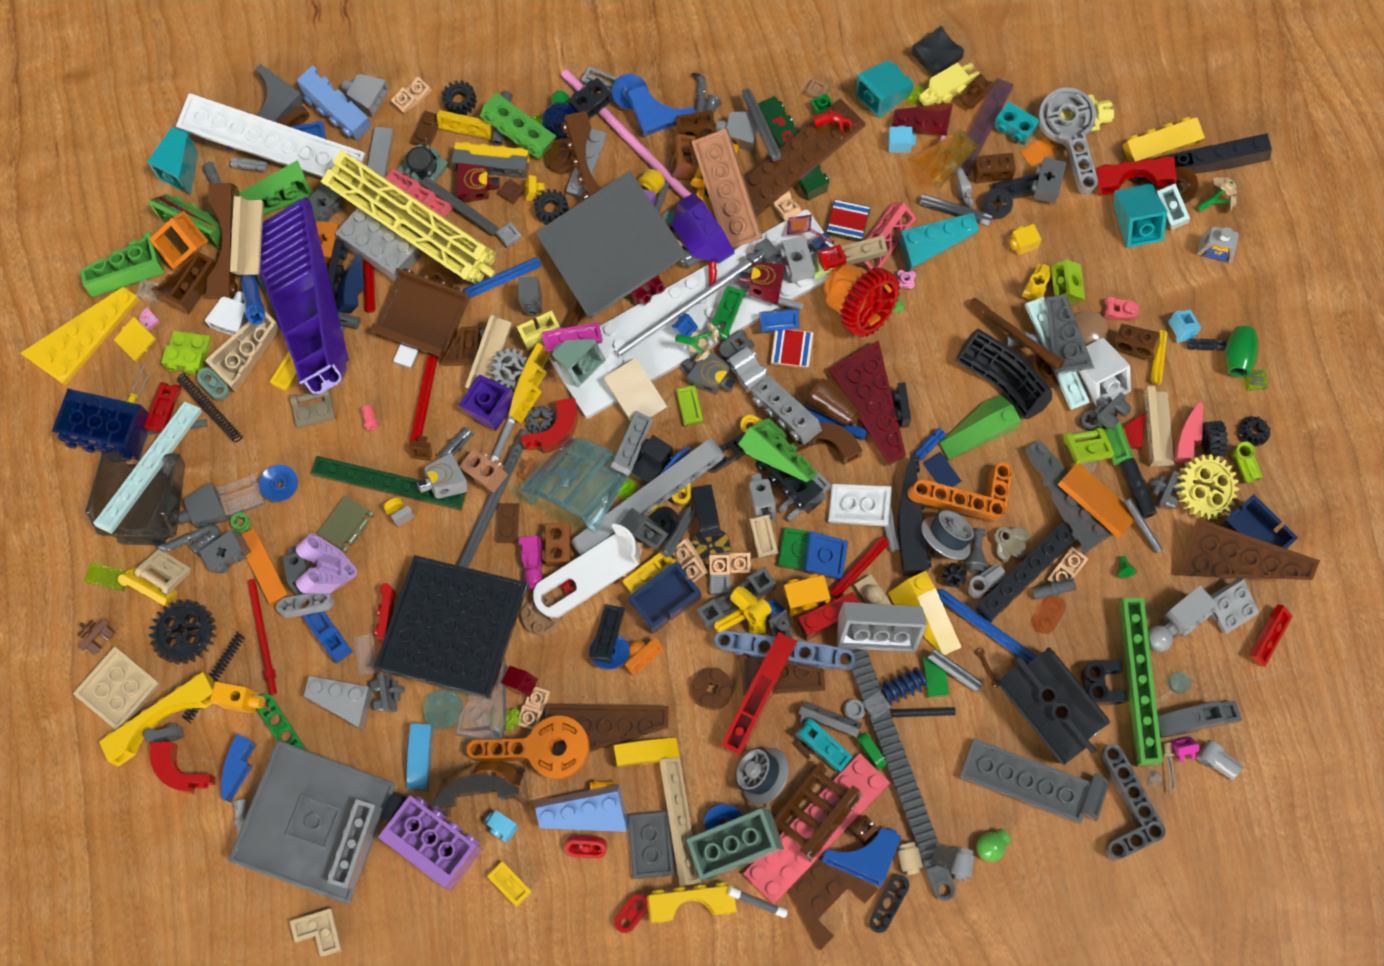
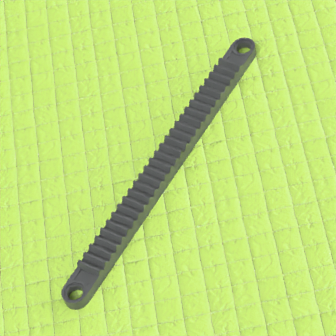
[843,648,956,902]

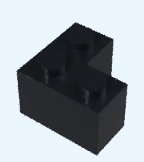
[631,435,673,486]

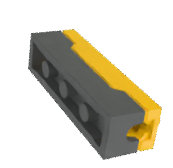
[452,142,530,179]

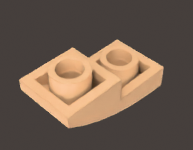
[391,77,432,113]
[773,190,801,221]
[673,538,707,582]
[1048,547,1089,582]
[709,551,751,575]
[518,686,551,730]

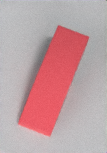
[1174,403,1203,464]

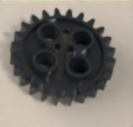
[149,599,217,665]

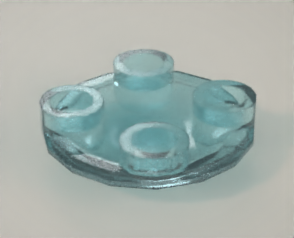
[423,690,464,730]

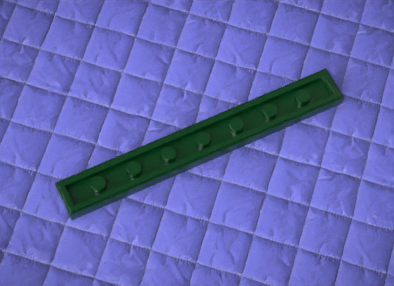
[311,456,467,511]

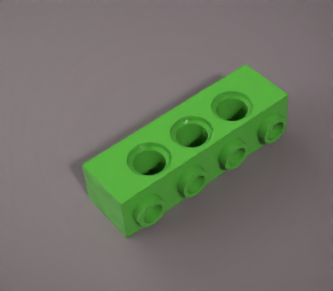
[480,92,556,160]

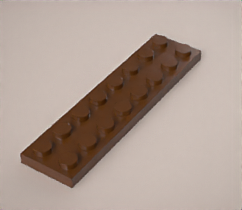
[744,98,865,217]

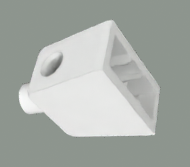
[205,291,249,336]

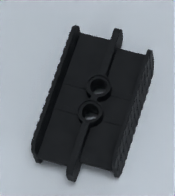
[997,647,1111,765]

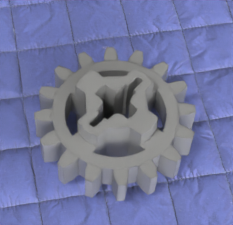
[489,348,527,390]

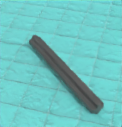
[742,88,782,161]
[421,177,499,236]

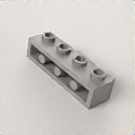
[751,375,822,445]
[327,799,382,890]

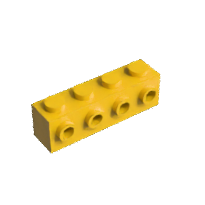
[1122,117,1205,162]

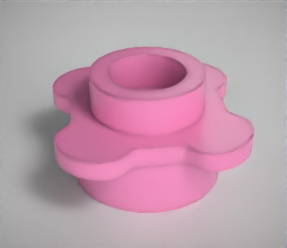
[897,270,916,289]

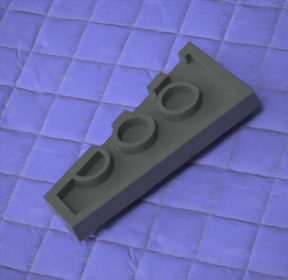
[1046,294,1095,375]

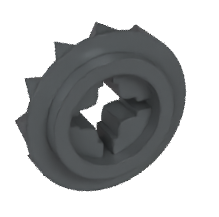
[525,405,557,433]

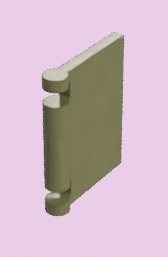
[317,495,375,553]

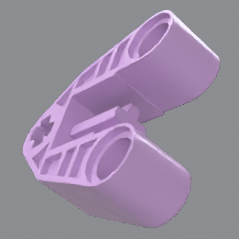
[296,534,357,594]

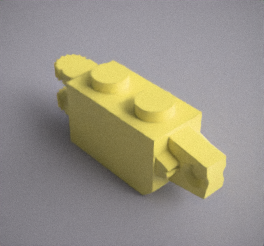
[919,63,980,106]

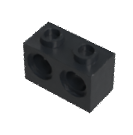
[569,77,613,120]

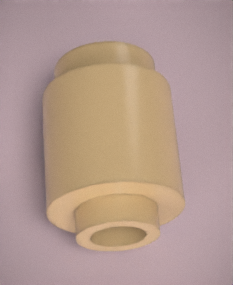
[898,842,923,875]

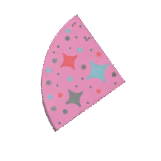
[139,308,160,331]

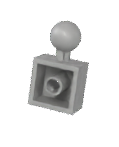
[1148,586,1217,652]

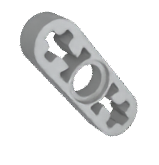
[276,593,335,618]

